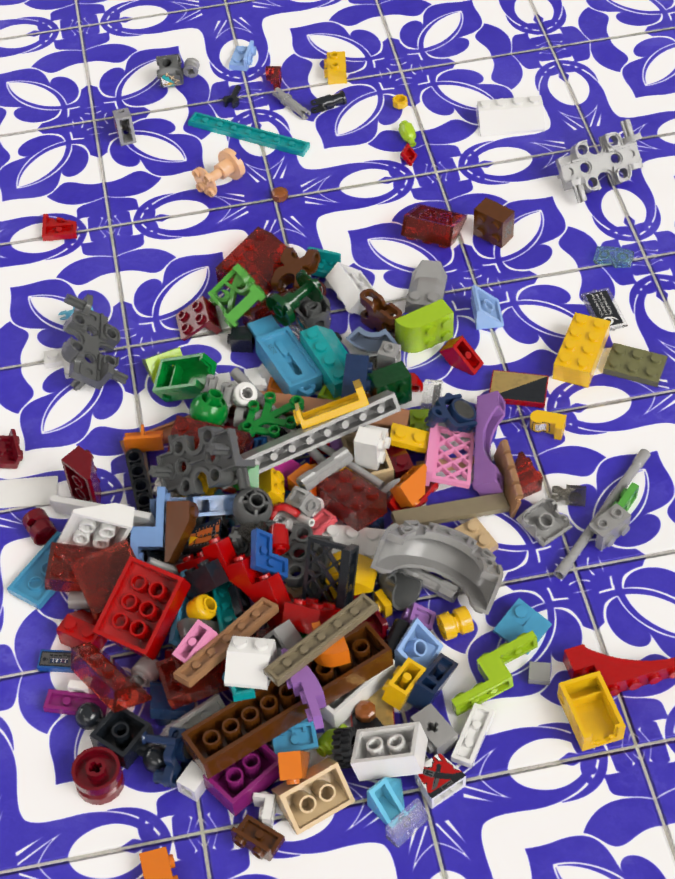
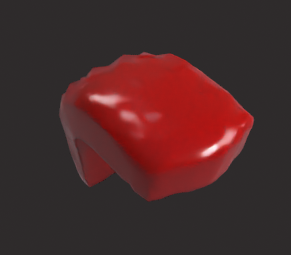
[269,502,301,520]

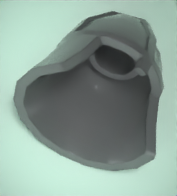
[376,569,423,611]

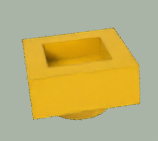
[374,589,393,618]

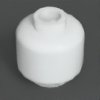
[231,382,258,408]

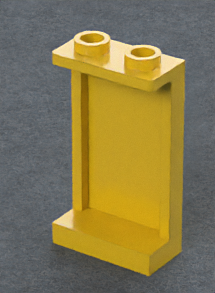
[292,379,369,429]

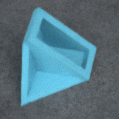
[367,777,408,828]

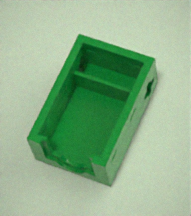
[152,353,217,402]

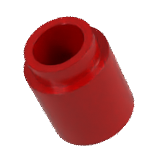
[268,523,290,555]

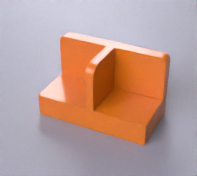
[123,424,164,452]

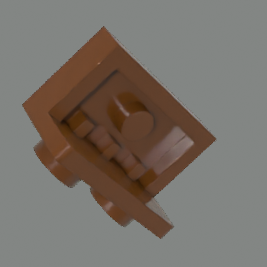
[230,814,285,862]

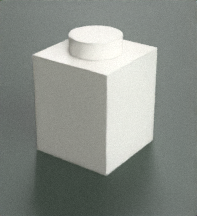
[176,761,206,802]

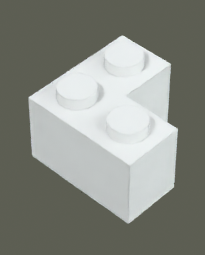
[354,425,391,471]

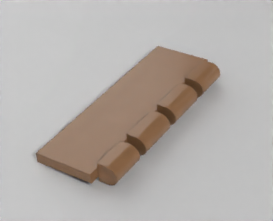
[493,439,524,517]

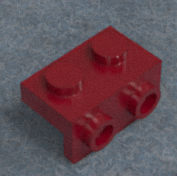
[0,429,23,469]

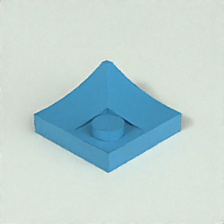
[493,598,552,655]

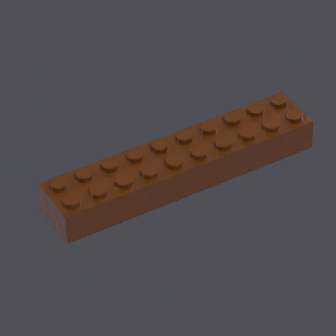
[181,621,393,779]

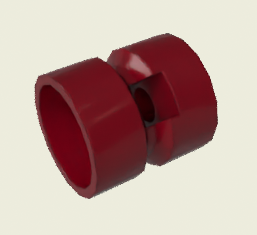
[22,508,57,546]

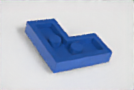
[250,528,288,580]

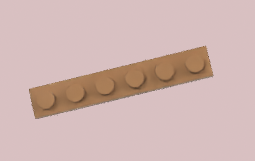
[173,597,279,688]

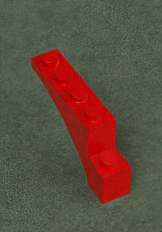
[563,644,675,696]

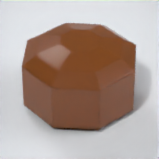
[271,186,288,203]
[355,700,376,723]

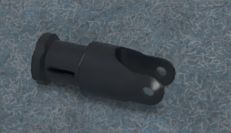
[311,90,347,113]

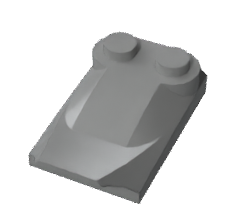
[405,260,447,313]

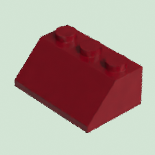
[61,445,101,504]

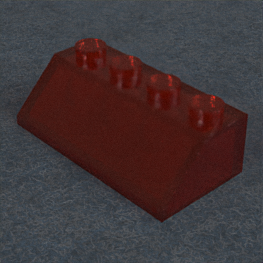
[71,642,152,713]

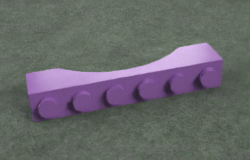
[472,391,506,496]

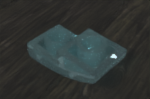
[593,246,634,268]

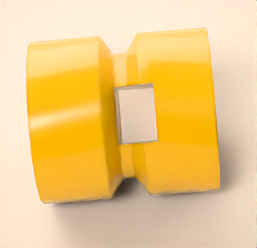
[436,606,474,641]

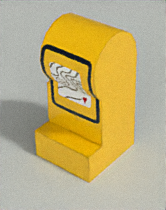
[529,410,567,440]

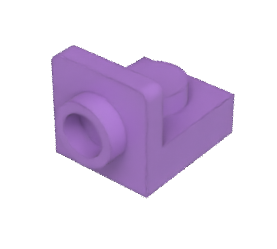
[401,602,436,631]

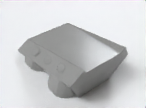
[516,498,573,547]

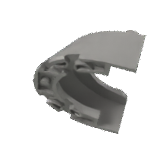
[370,520,504,615]

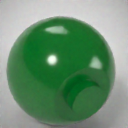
[189,389,228,428]

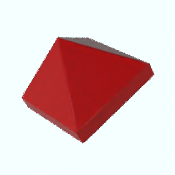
[400,143,418,166]

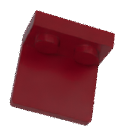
[175,296,222,341]

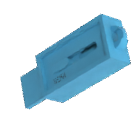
[247,315,323,396]

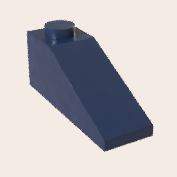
[406,653,458,710]

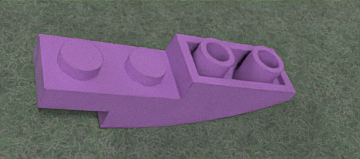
[281,648,327,730]

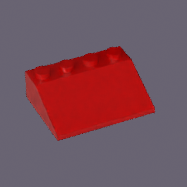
[92,556,191,660]

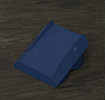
[150,681,196,726]

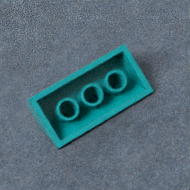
[300,325,348,399]

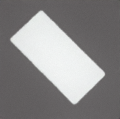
[0,476,58,508]

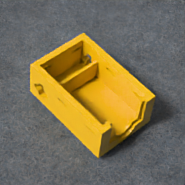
[557,671,626,751]

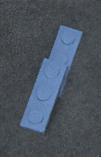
[129,487,171,561]
[149,494,237,519]

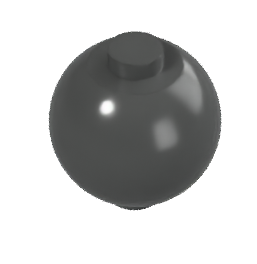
[232,487,273,528]

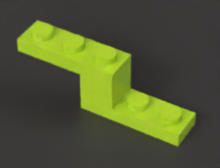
[451,630,538,716]

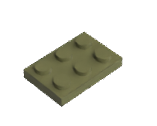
[603,343,668,387]

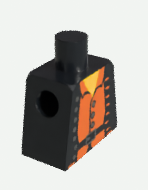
[182,517,229,557]

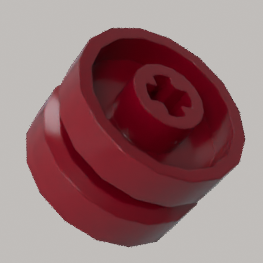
[71,747,125,805]

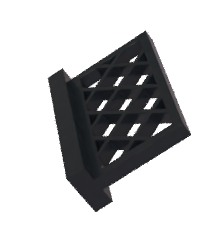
[302,536,359,609]

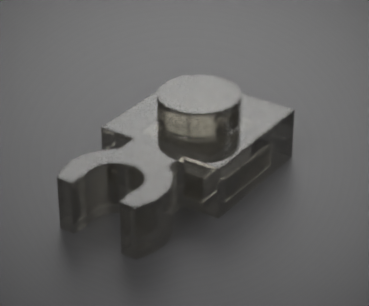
[551,484,586,507]

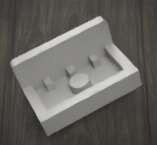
[589,504,631,551]

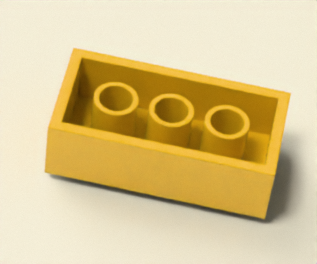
[552,312,611,388]

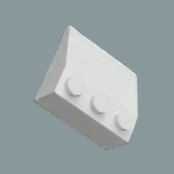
[56,503,135,559]

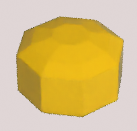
[392,94,408,109]

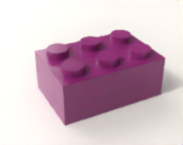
[203,744,280,817]

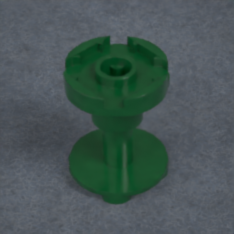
[265,269,323,326]

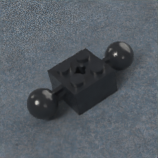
[75,702,166,773]

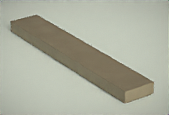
[391,493,510,525]
[263,593,379,687]

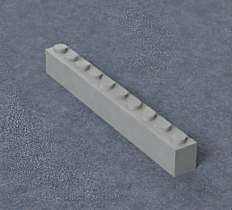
[220,390,401,490]

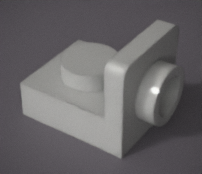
[284,485,321,518]

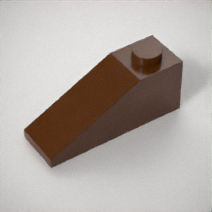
[164,501,199,565]

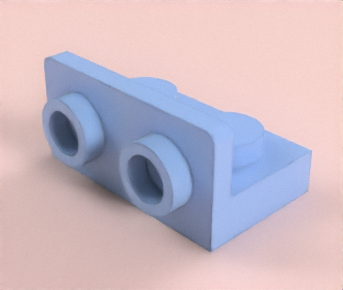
[229,40,257,71]

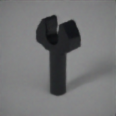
[223,85,241,109]

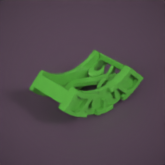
[208,263,268,328]

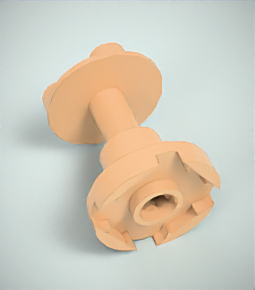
[192,148,245,198]

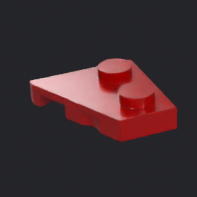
[42,214,77,241]

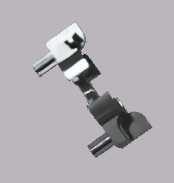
[61,294,128,391]
[148,426,256,496]
[229,520,333,600]

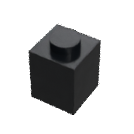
[227,326,255,353]

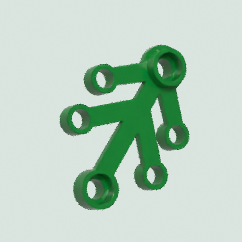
[238,392,305,439]

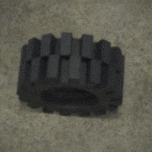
[331,727,357,769]

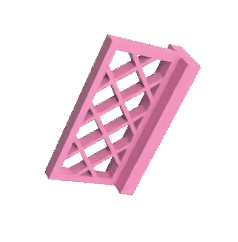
[424,423,475,489]

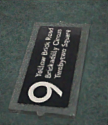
[581,288,628,331]

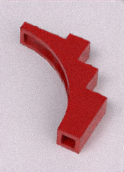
[176,536,291,631]

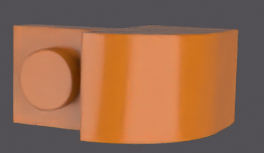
[309,621,351,667]

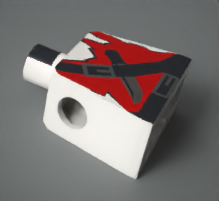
[414,754,466,809]

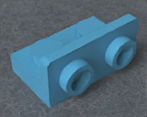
[272,718,319,755]

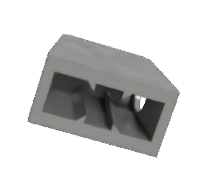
[112,108,137,146]

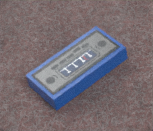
[37,649,83,673]

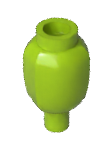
[398,120,416,147]
[316,723,347,757]

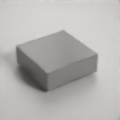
[528,661,551,685]

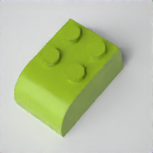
[395,299,454,353]

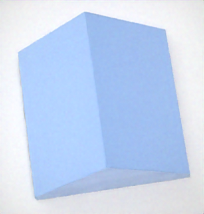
[471,285,504,330]
[394,618,444,670]

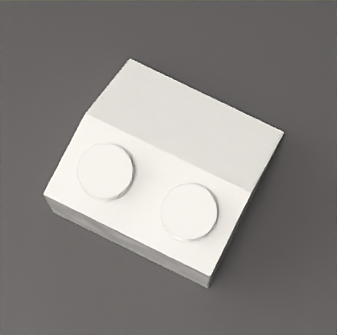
[224,636,278,690]

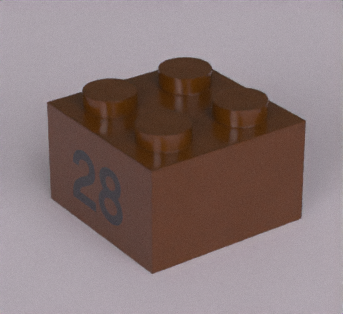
[473,198,515,248]

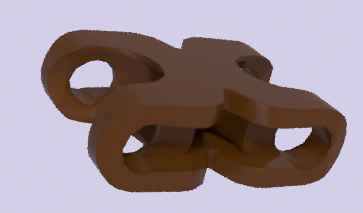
[271,247,321,292]
[360,289,402,339]

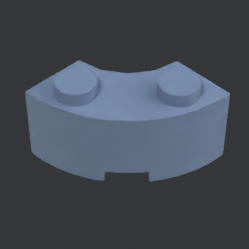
[346,326,398,354]

